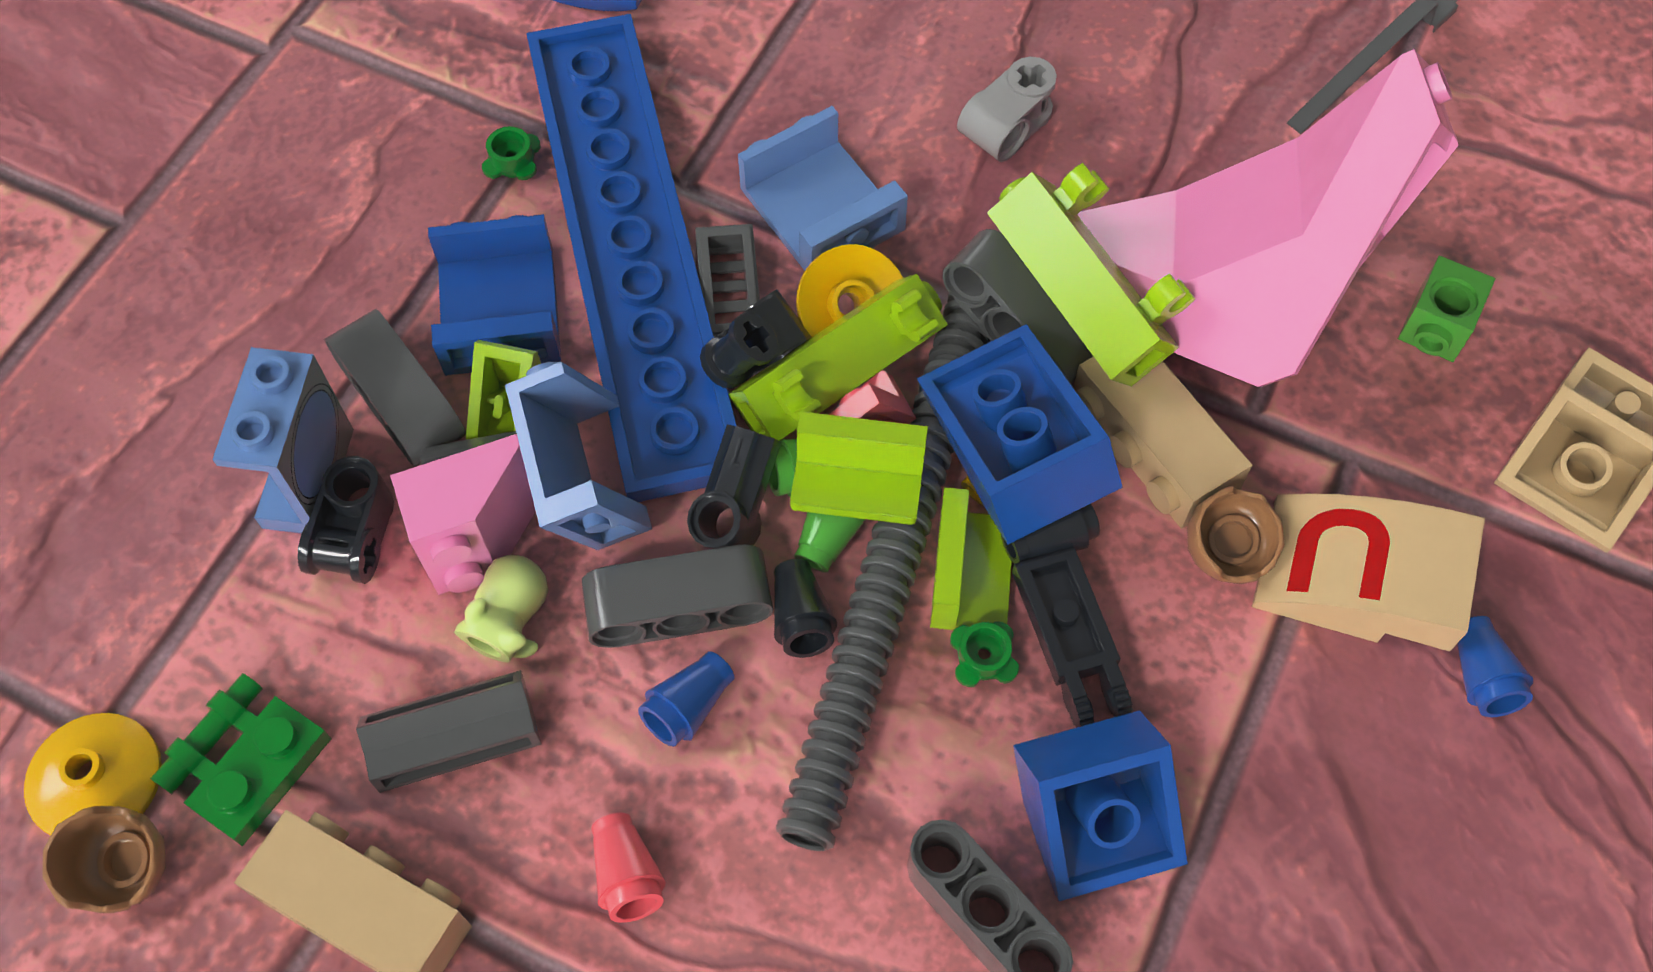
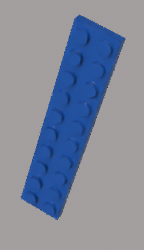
[526,14,736,502]

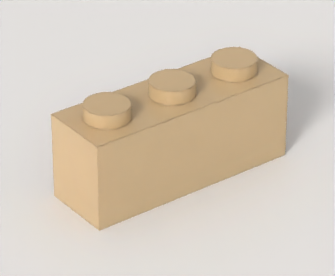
[1073,356,1253,529]
[234,810,472,972]

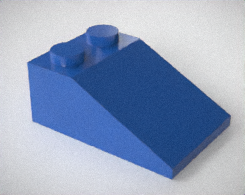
[917,324,1123,544]

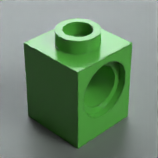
[1398,255,1496,362]

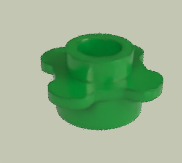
[482,126,541,180]
[950,621,1019,687]

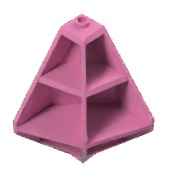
[1077,49,1458,387]

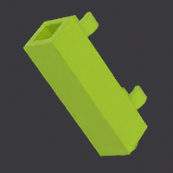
[987,163,1196,387]
[728,274,948,441]

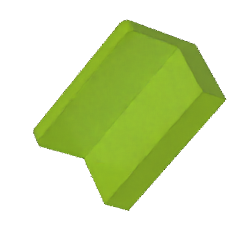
[790,411,928,525]
[930,487,1012,630]

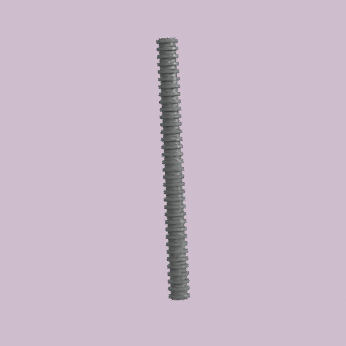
[776,293,989,851]

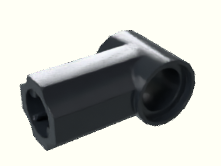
[687,424,782,549]

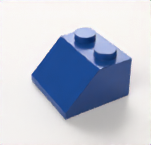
[1013,710,1188,901]

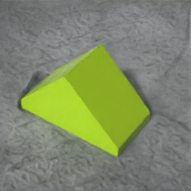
[466,340,541,440]

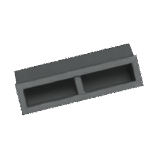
[356,670,541,793]

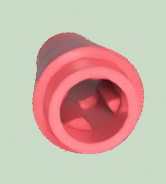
[591,812,666,923]

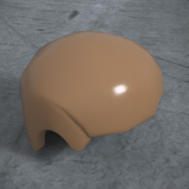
[1187,486,1285,584]
[42,806,166,914]

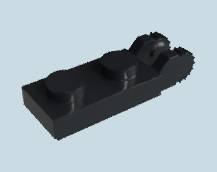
[1012,547,1133,728]

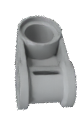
[957,56,1057,162]

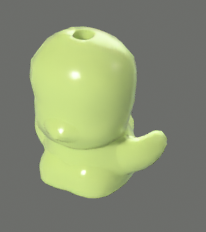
[454,555,548,662]

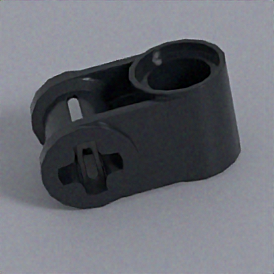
[700,289,812,389]
[297,456,394,584]

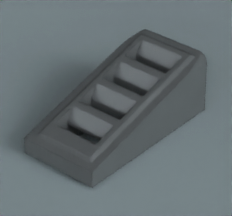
[695,224,760,337]

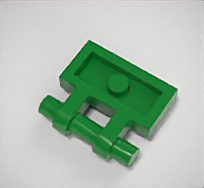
[150,673,332,846]

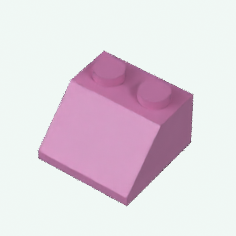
[390,434,536,595]

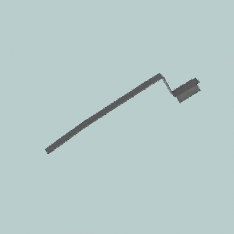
[1287,0,1458,134]

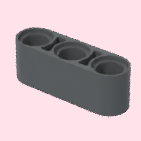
[942,229,1093,384]
[324,309,466,467]
[582,544,773,648]
[907,819,1073,972]

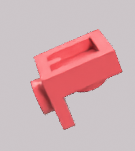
[829,371,916,424]

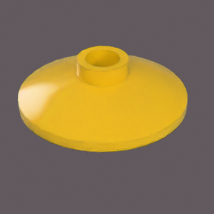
[796,244,903,337]
[24,713,162,835]

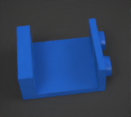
[428,214,561,376]

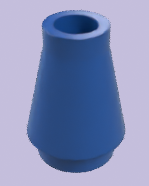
[1457,616,1533,717]
[638,651,735,747]

